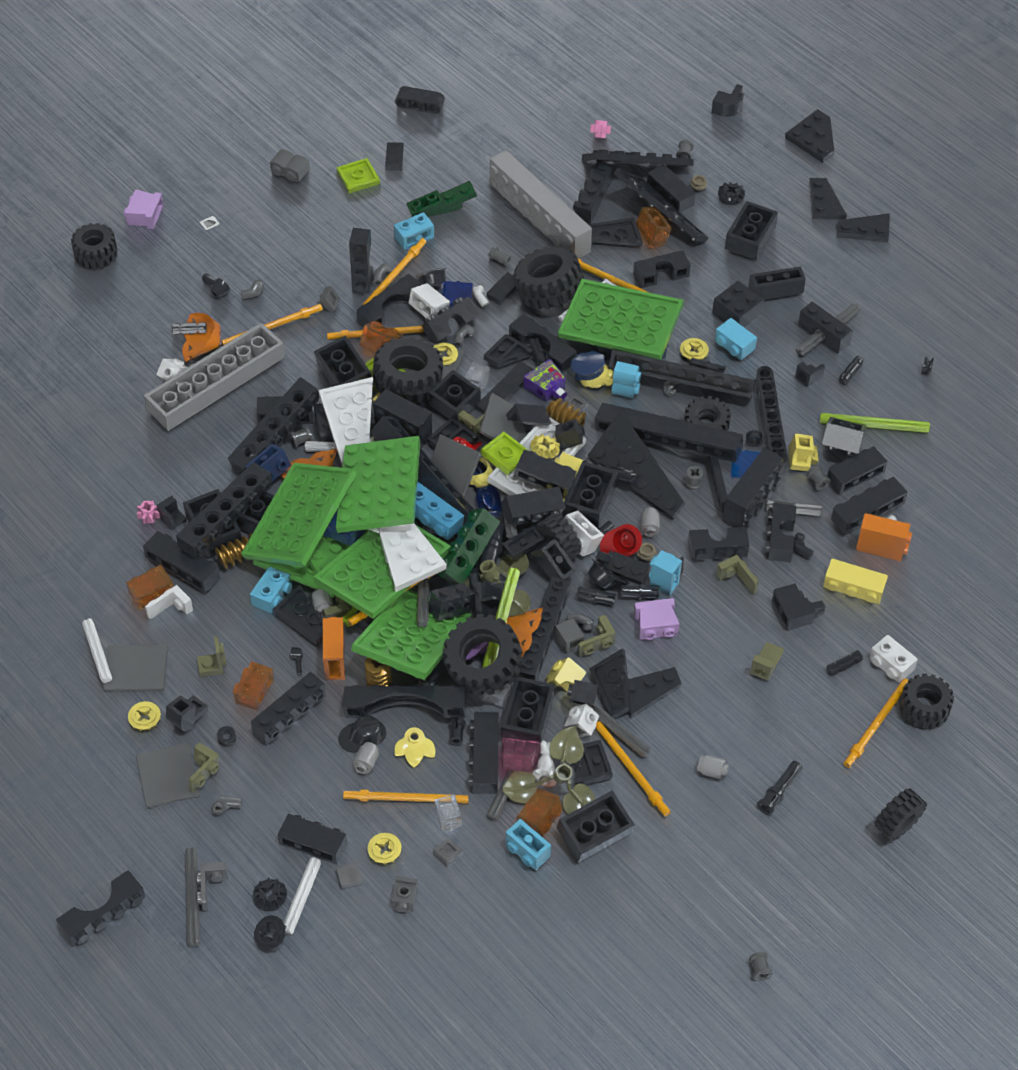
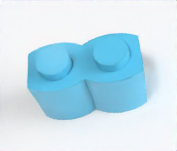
[612,361,641,399]

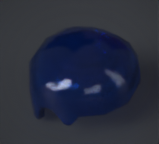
[475,485,501,514]

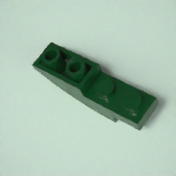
[406,181,477,217]

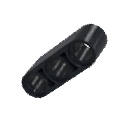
[395,86,445,114]

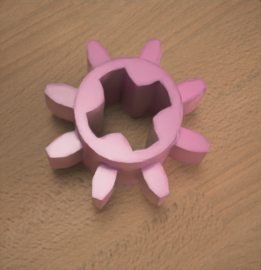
[590,120,611,138]
[137,500,160,524]

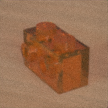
[636,207,672,246]
[359,321,403,352]
[126,565,173,609]
[233,661,275,711]
[516,788,562,837]

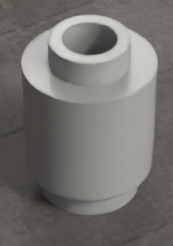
[641,508,660,537]
[312,589,334,618]
[352,742,379,774]
[697,755,729,779]

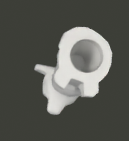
[533,740,557,787]

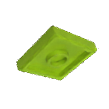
[336,158,380,193]
[480,432,529,475]

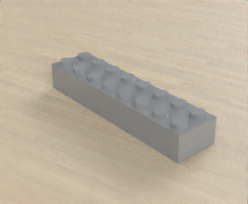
[489,150,592,259]
[144,323,285,431]

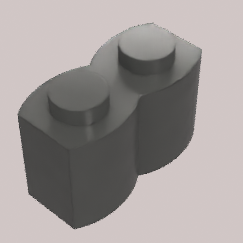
[270,149,310,182]

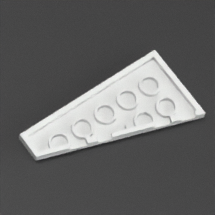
[319,377,373,468]

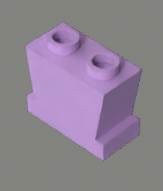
[124,189,164,229]
[634,598,680,640]

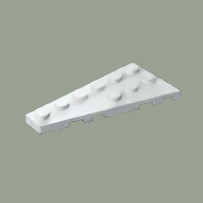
[487,417,560,496]
[377,524,446,592]

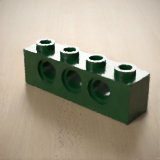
[437,508,500,586]

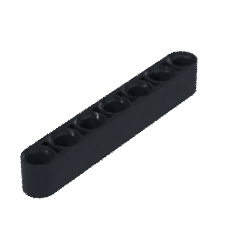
[755,366,788,476]

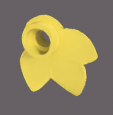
[394,727,435,768]

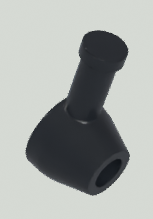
[202,273,230,298]

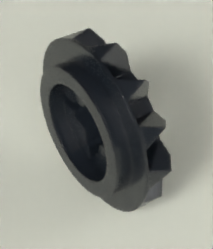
[718,181,745,203]
[252,877,287,910]
[254,915,287,951]

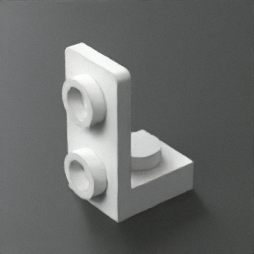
[145,585,193,619]

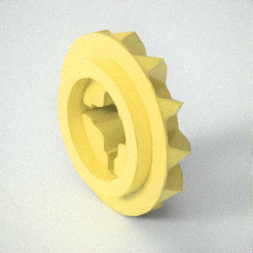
[680,338,709,361]
[434,343,458,366]
[530,433,560,459]
[128,701,161,731]
[368,833,402,865]

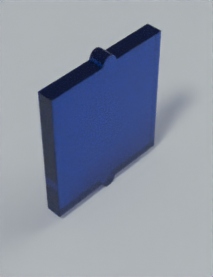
[442,281,473,307]
[731,450,760,478]

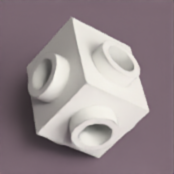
[156,359,188,382]
[564,704,599,738]

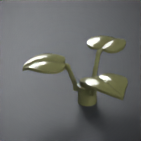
[464,554,531,617]
[502,726,595,814]

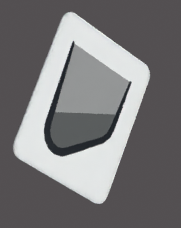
[200,216,220,230]

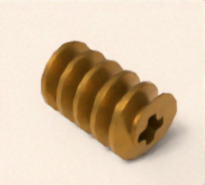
[546,398,586,426]
[215,533,252,569]
[365,657,392,686]

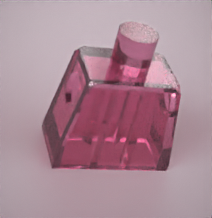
[500,738,541,772]

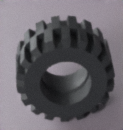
[71,223,118,269]
[899,673,954,729]

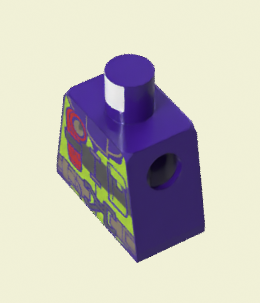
[524,359,567,402]

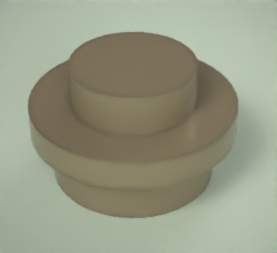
[690,175,707,191]
[637,543,656,561]

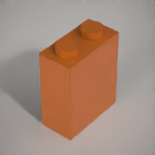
[856,513,912,561]
[323,617,345,680]

